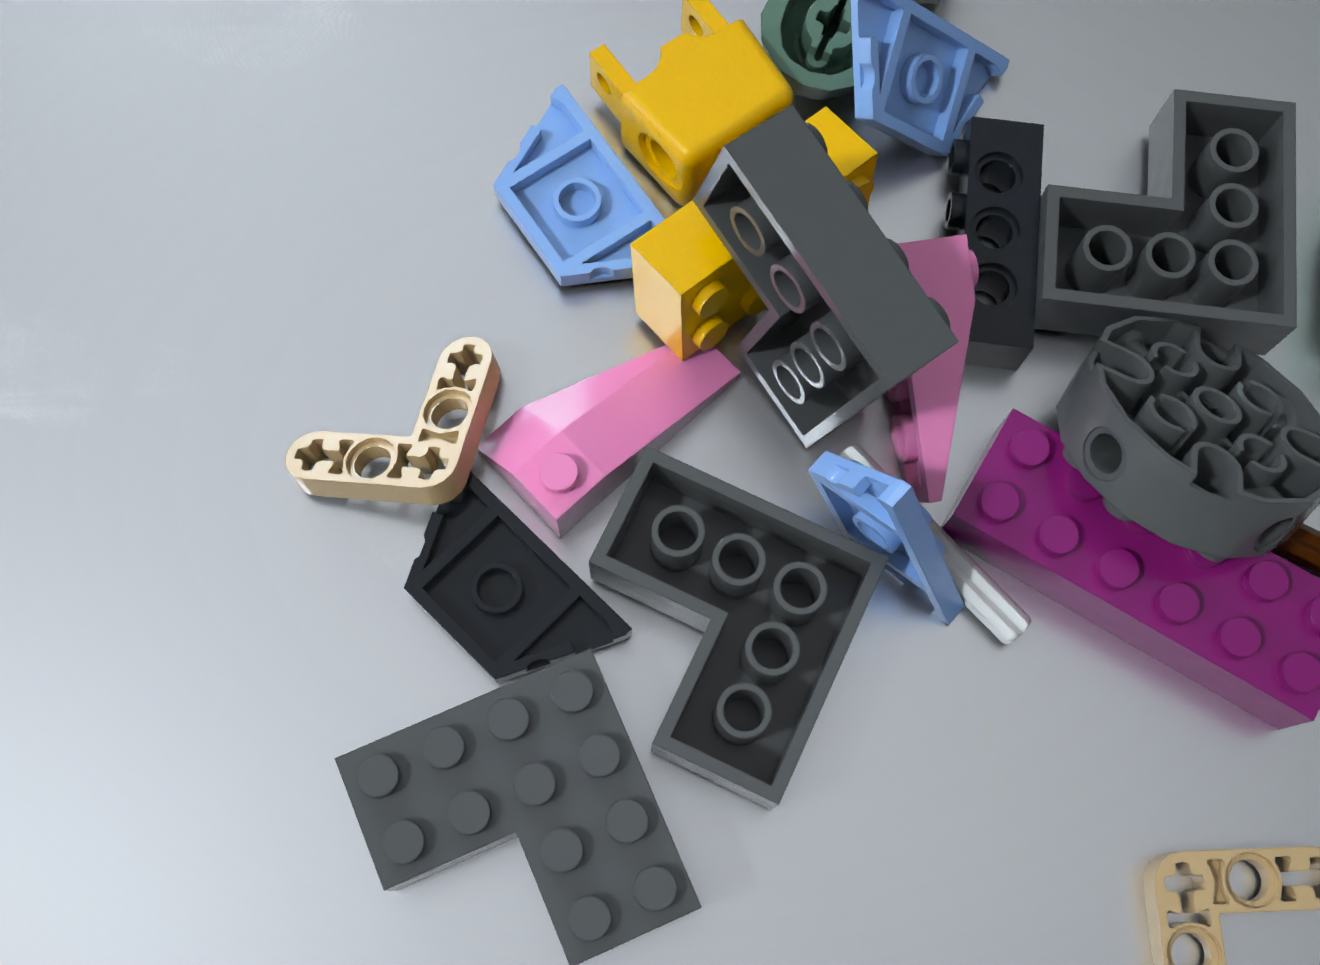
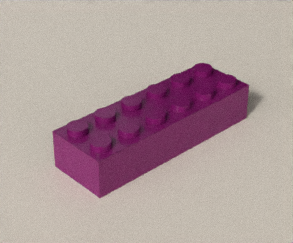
[941,408,1320,730]

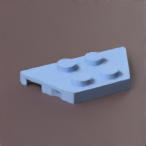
[850,0,1009,157]
[493,84,665,287]
[808,451,965,625]

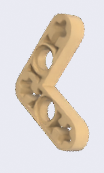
[285,337,501,505]
[1143,846,1320,965]

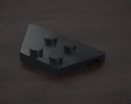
[404,471,632,683]

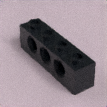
[944,116,1044,370]

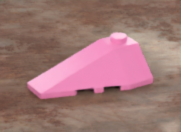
[886,234,979,503]
[477,345,741,539]

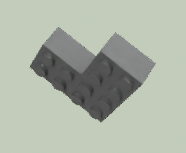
[1034,89,1297,355]
[693,104,959,448]
[589,446,889,810]
[335,648,702,965]

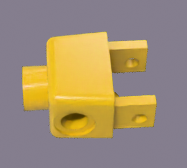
[589,0,794,206]

